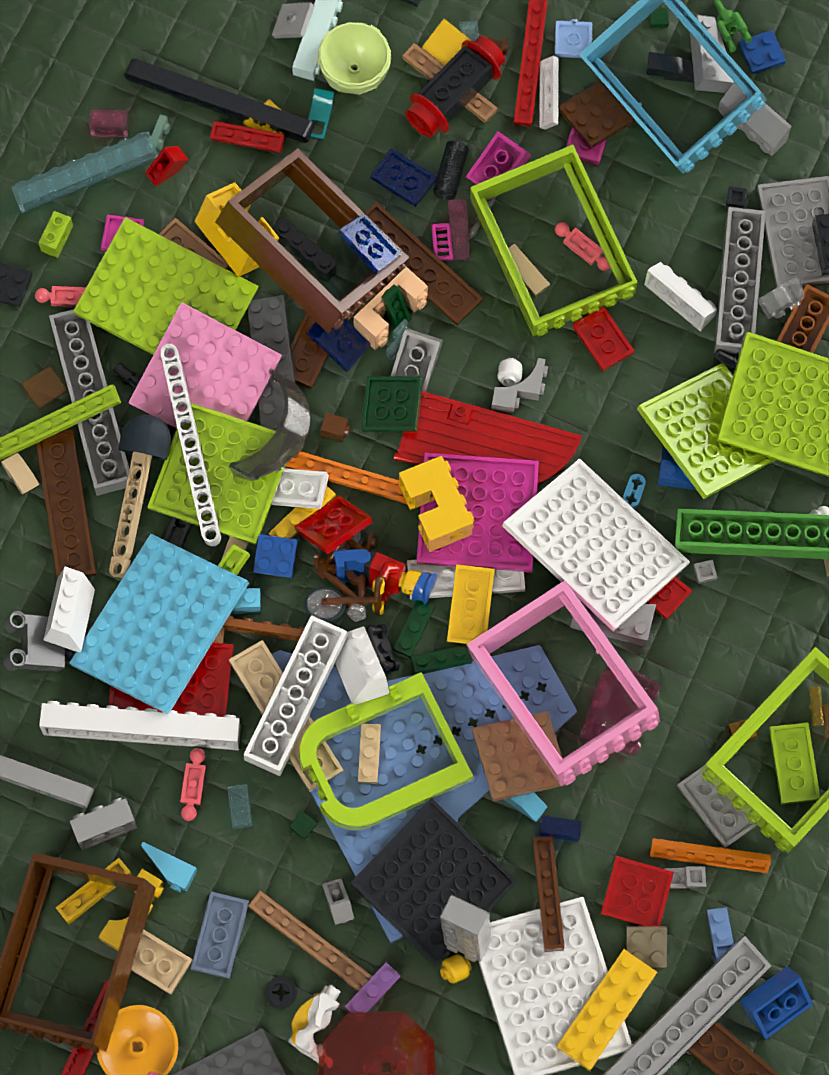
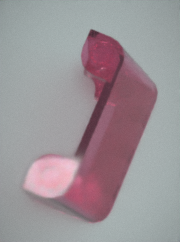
[581,667,661,756]

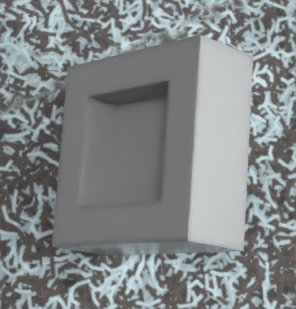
[693,560,718,584]

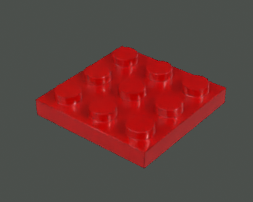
[294,496,373,554]
[601,856,674,926]

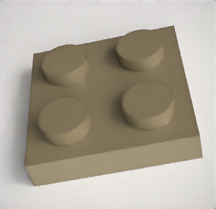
[626,926,667,967]

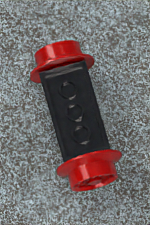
[405,36,505,138]

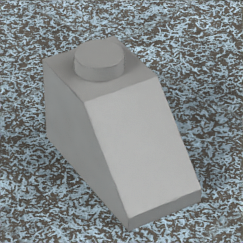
[322,878,354,925]

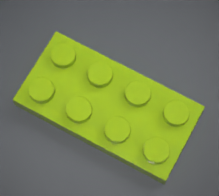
[769,723,820,805]

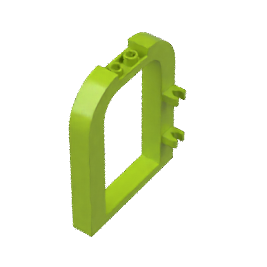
[299,672,473,830]

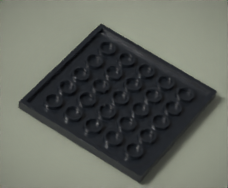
[349,798,517,968]

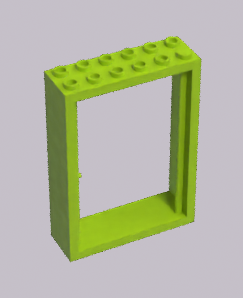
[470,145,638,336]
[700,647,829,853]

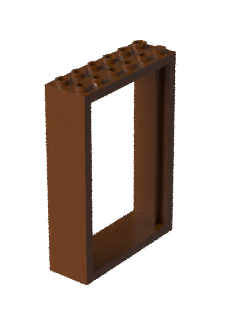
[215,148,409,333]
[0,853,156,1054]

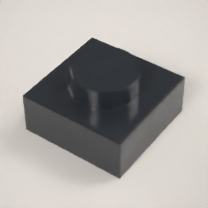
[726,186,747,209]

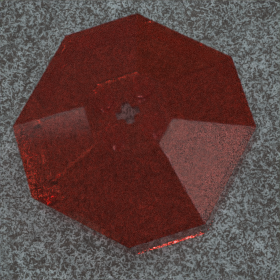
[316,1011,436,1075]

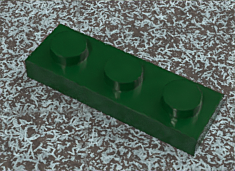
[381,284,411,332]
[393,601,435,658]
[411,644,472,675]

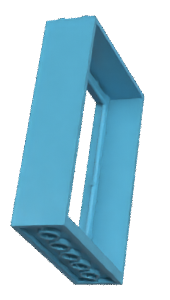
[579,0,767,174]

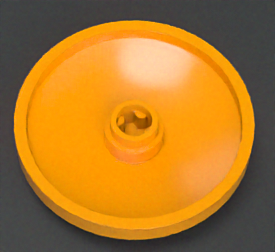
[97,1005,178,1075]

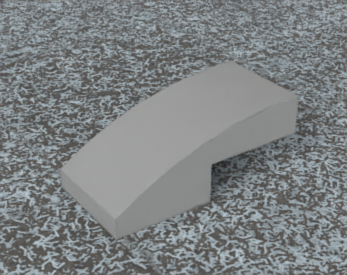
[664,867,706,889]

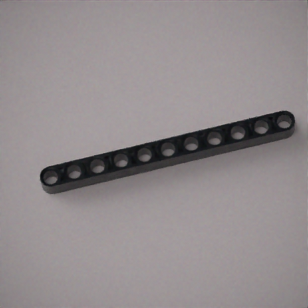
[124,59,315,143]

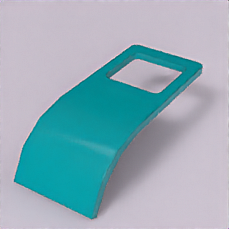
[308,88,334,139]

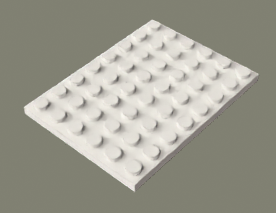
[502,459,690,632]
[478,897,632,1075]

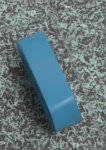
[622,474,646,509]

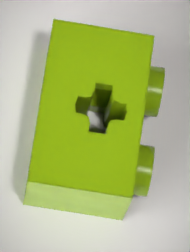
[39,211,73,258]

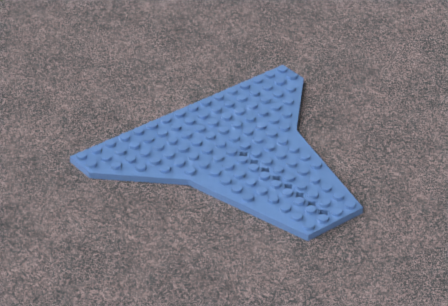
[272,645,577,943]

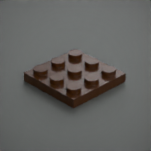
[558,80,635,149]

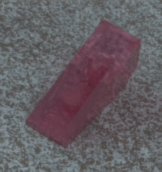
[447,199,470,260]

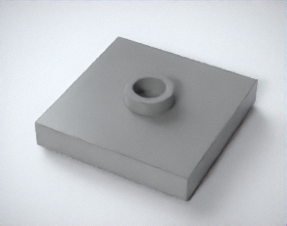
[272,2,314,38]

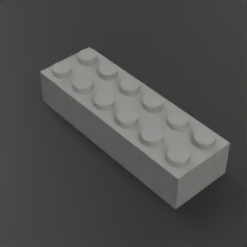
[440,895,492,962]

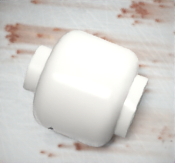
[497,358,523,387]

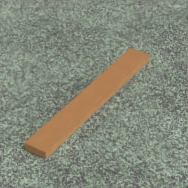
[248,891,373,992]

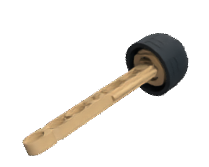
[109,415,171,578]

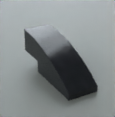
[646,52,694,83]

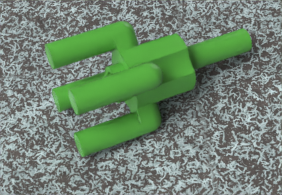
[713,0,752,52]

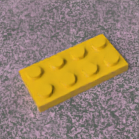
[447,564,495,644]

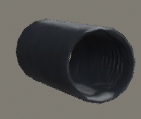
[433,141,469,200]

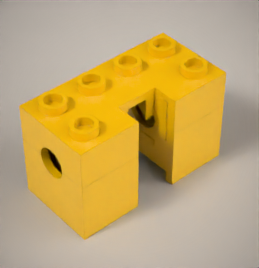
[195,183,279,277]
[399,456,475,552]

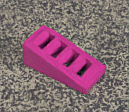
[431,223,453,261]

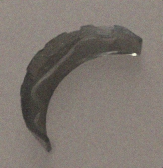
[229,368,311,481]

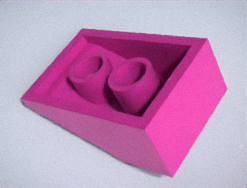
[466,131,531,198]

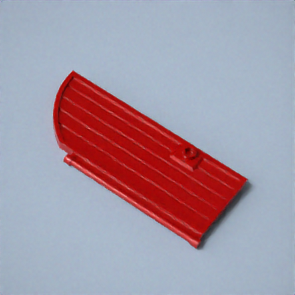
[393,391,582,485]

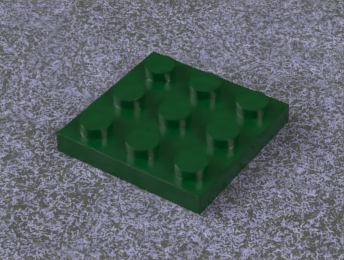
[361,376,423,433]

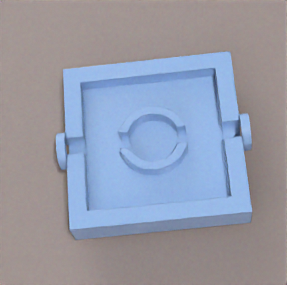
[555,19,592,58]

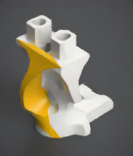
[288,985,340,1068]

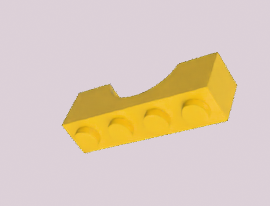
[99,869,164,951]

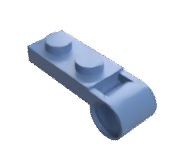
[707,907,734,964]

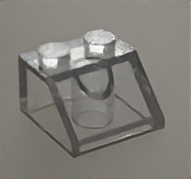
[757,276,805,319]

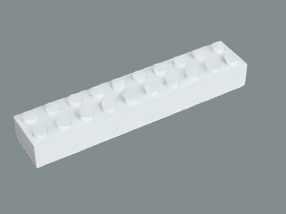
[40,701,241,750]

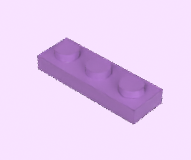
[345,963,401,1021]

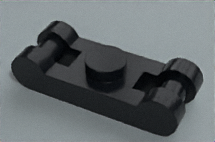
[366,624,400,672]

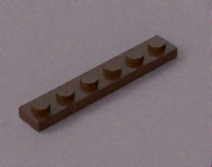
[532,836,565,952]

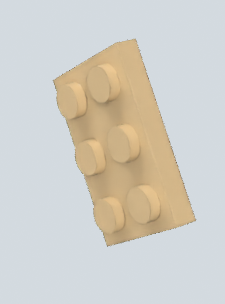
[131,929,193,995]

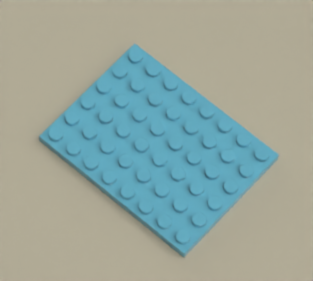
[70,534,249,714]

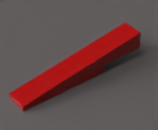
[61,980,126,1075]

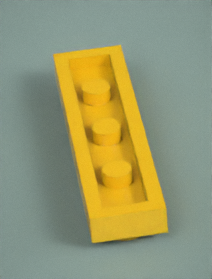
[268,486,336,539]
[56,858,132,924]

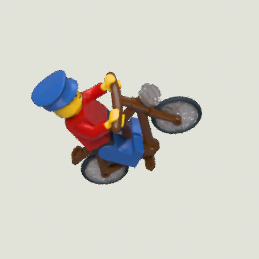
[304,530,437,622]

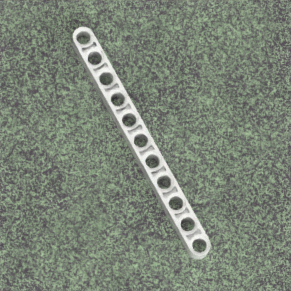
[161,344,221,546]

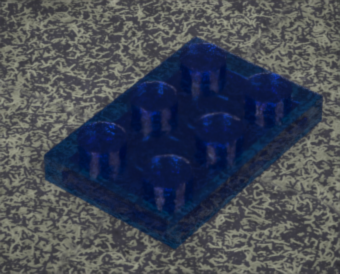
[370,148,437,207]
[338,213,402,274]
[306,319,371,372]

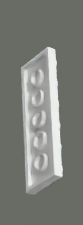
[407,560,525,599]

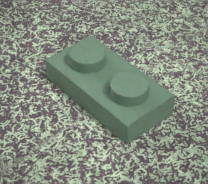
[147,115,170,156]

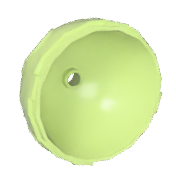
[317,22,391,95]

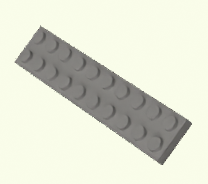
[602,936,771,1075]

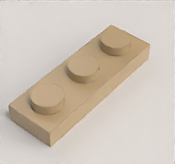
[358,724,381,784]

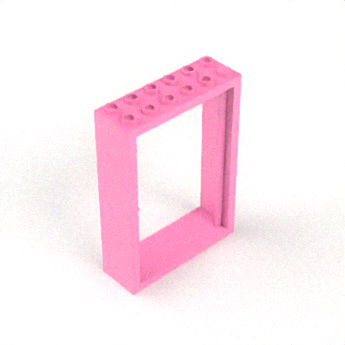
[467,581,660,786]

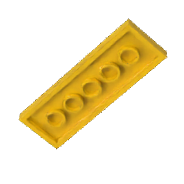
[556,949,657,1071]

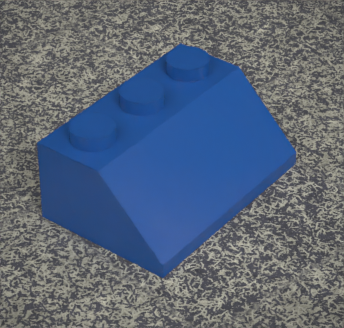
[657,448,696,490]
[740,966,813,1039]

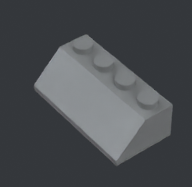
[718,83,792,156]

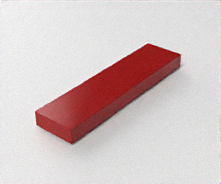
[210,121,285,154]

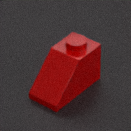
[145,146,189,186]

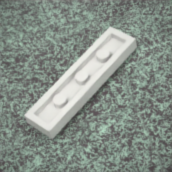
[540,56,558,130]

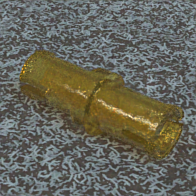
[809,686,825,727]

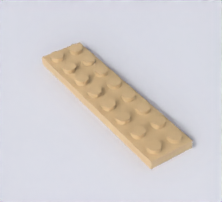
[229,640,344,792]

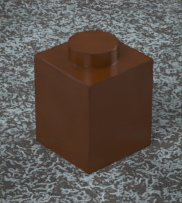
[321,413,350,442]

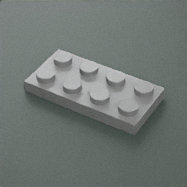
[677,766,757,848]

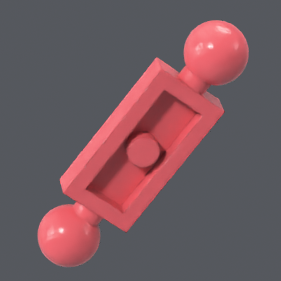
[555,222,611,271]
[35,286,86,307]
[180,748,206,821]

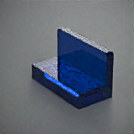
[539,815,582,842]

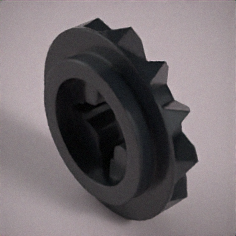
[265,976,297,1009]

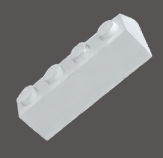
[644,262,717,332]
[43,567,95,653]
[335,627,390,705]

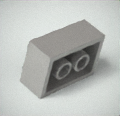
[70,798,137,850]

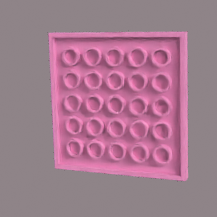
[129,302,282,428]

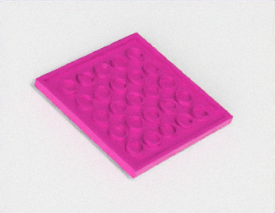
[417,453,539,572]

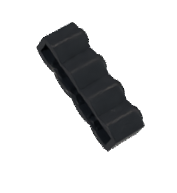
[273,217,336,282]

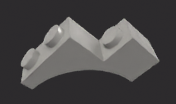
[491,358,548,414]

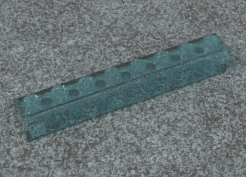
[11,131,158,213]

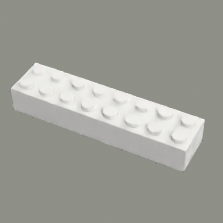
[244,615,347,776]

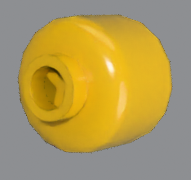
[440,954,471,984]

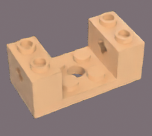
[354,267,428,350]

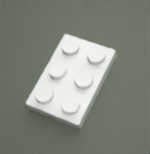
[271,469,329,509]

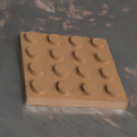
[472,711,566,802]

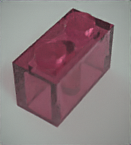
[89,110,129,137]

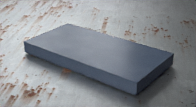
[191,892,250,979]

